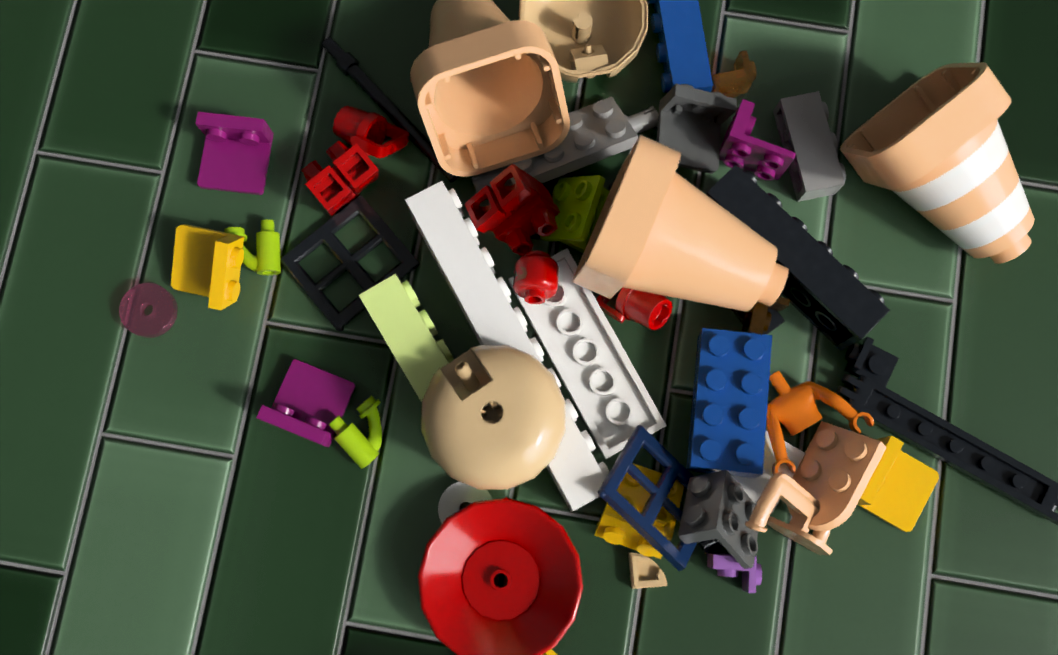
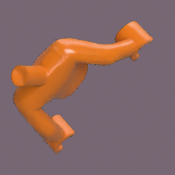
[766,371,874,476]

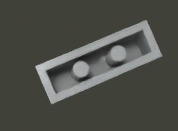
[773,91,846,202]

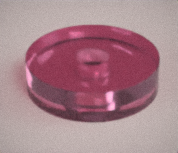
[119,283,178,338]

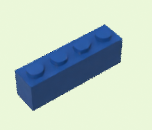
[648,0,713,93]

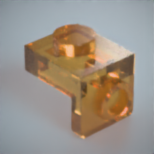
[711,50,756,98]

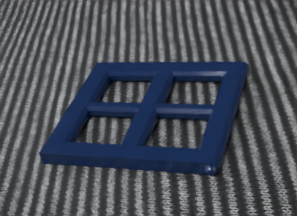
[598,425,697,571]

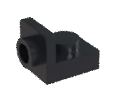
[844,336,899,387]

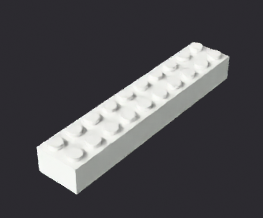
[405,181,609,512]

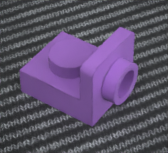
[707,553,762,593]

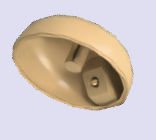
[519,0,648,83]
[421,345,565,490]

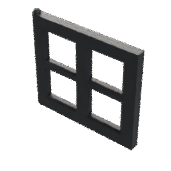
[280,195,420,332]

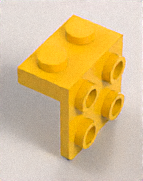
[171,224,244,310]
[857,435,939,532]
[594,463,684,559]

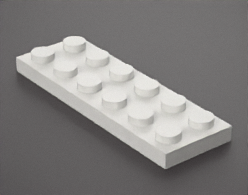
[508,249,667,459]

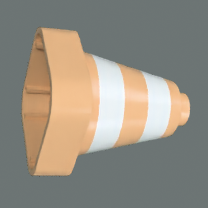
[840,62,1034,264]

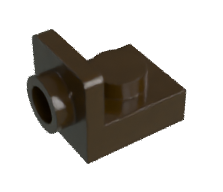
[741,294,790,335]

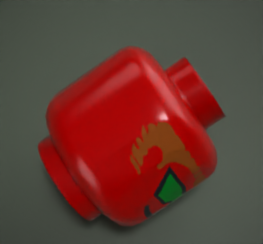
[513,251,559,304]

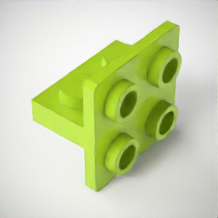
[540,175,609,253]

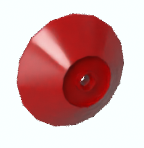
[417,498,583,655]

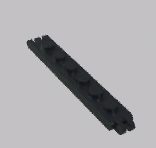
[835,374,1058,525]

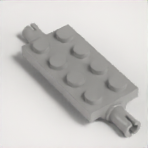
[471,97,658,193]

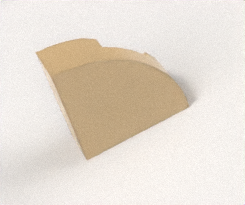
[628,552,668,589]

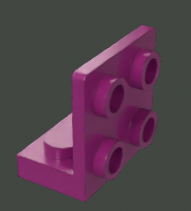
[719,99,796,181]
[196,112,274,195]
[256,359,356,447]

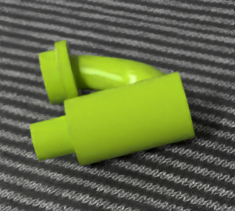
[224,219,281,276]
[328,395,382,469]

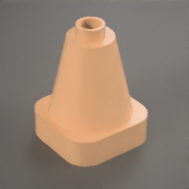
[410,0,570,177]
[572,135,788,312]

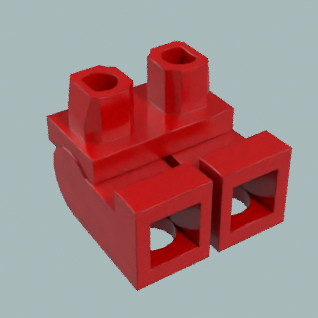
[302,141,379,216]
[464,163,560,256]

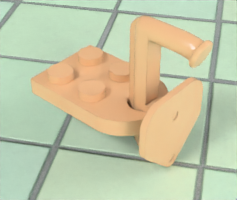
[745,421,887,555]

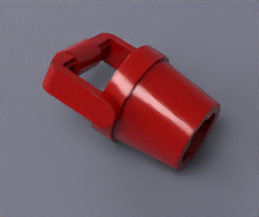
[333,105,409,158]
[596,288,673,330]

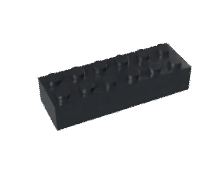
[706,165,890,351]

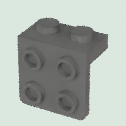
[657,84,737,174]
[678,470,758,569]

